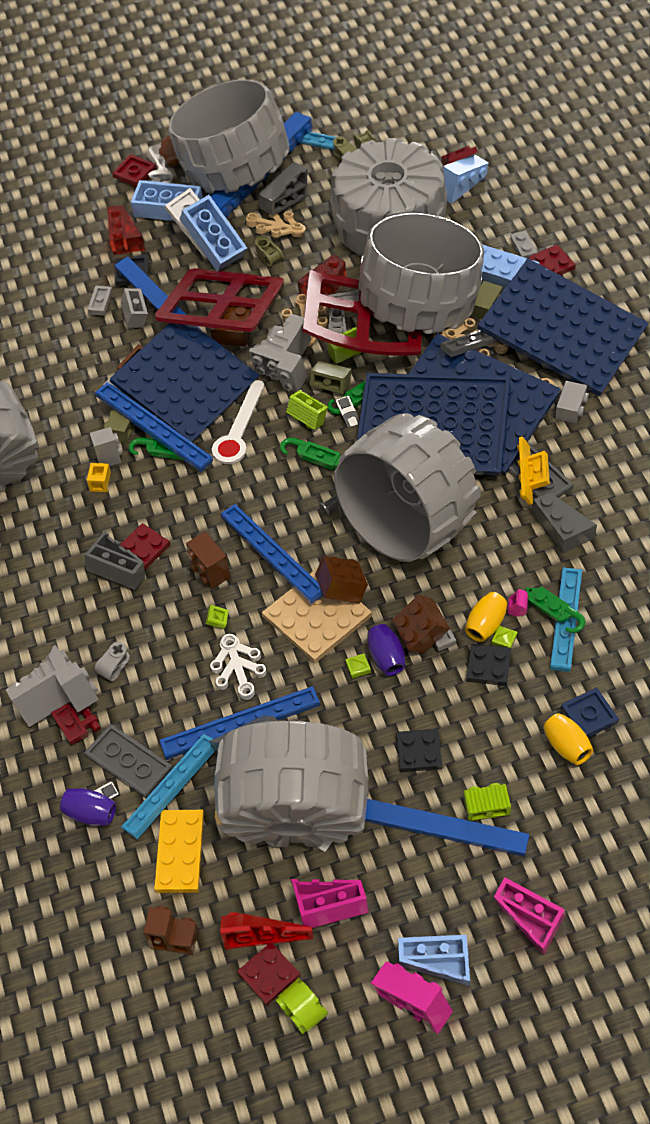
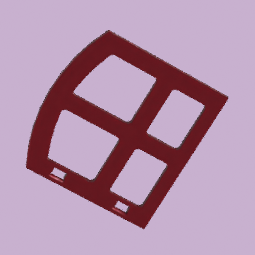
[302,270,422,356]

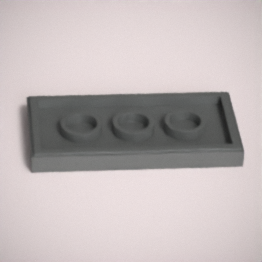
[508,443,574,498]
[84,724,173,799]

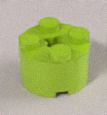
[276,978,329,1034]

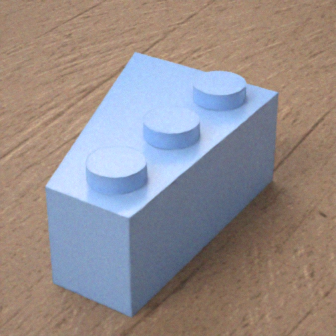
[443,155,489,204]
[398,935,470,986]

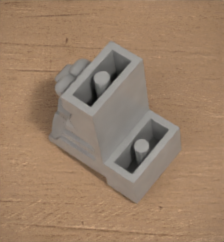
[249,314,312,392]
[6,645,99,727]

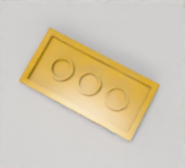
[154,810,204,893]

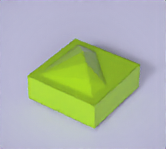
[206,605,229,629]
[491,626,517,648]
[345,653,371,679]

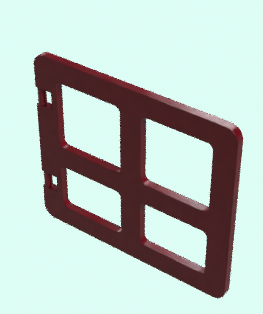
[155,268,284,332]

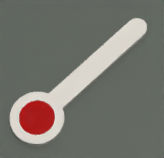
[212,380,264,464]

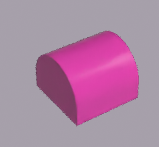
[508,589,528,617]

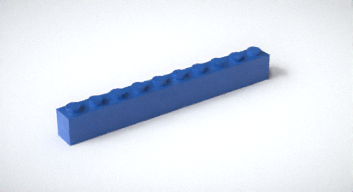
[210,112,312,218]

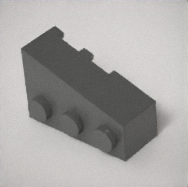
[259,162,308,216]

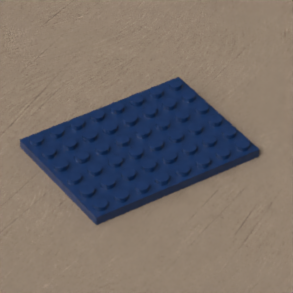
[477,258,649,396]
[409,333,561,476]
[357,373,510,475]

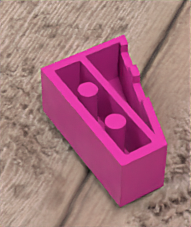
[494,877,565,955]
[291,879,369,928]
[371,961,453,1034]

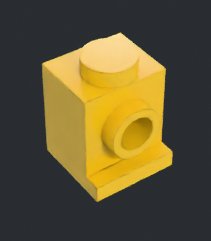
[87,463,111,492]

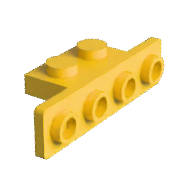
[517,436,550,505]

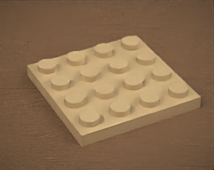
[262,568,372,663]

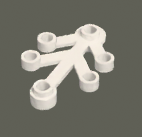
[210,634,267,700]

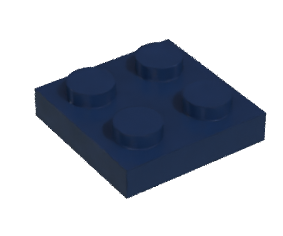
[561,687,619,737]

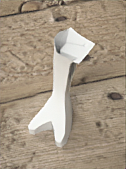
[146,143,173,183]

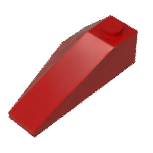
[220,912,314,950]

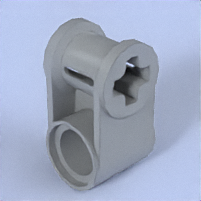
[328,308,346,334]
[94,642,130,682]

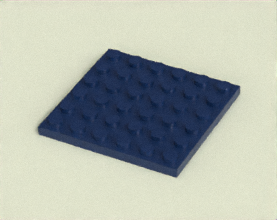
[110,323,260,443]

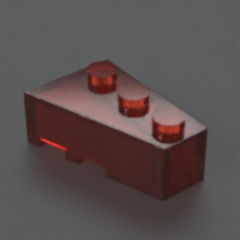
[107,205,145,255]
[298,254,346,310]

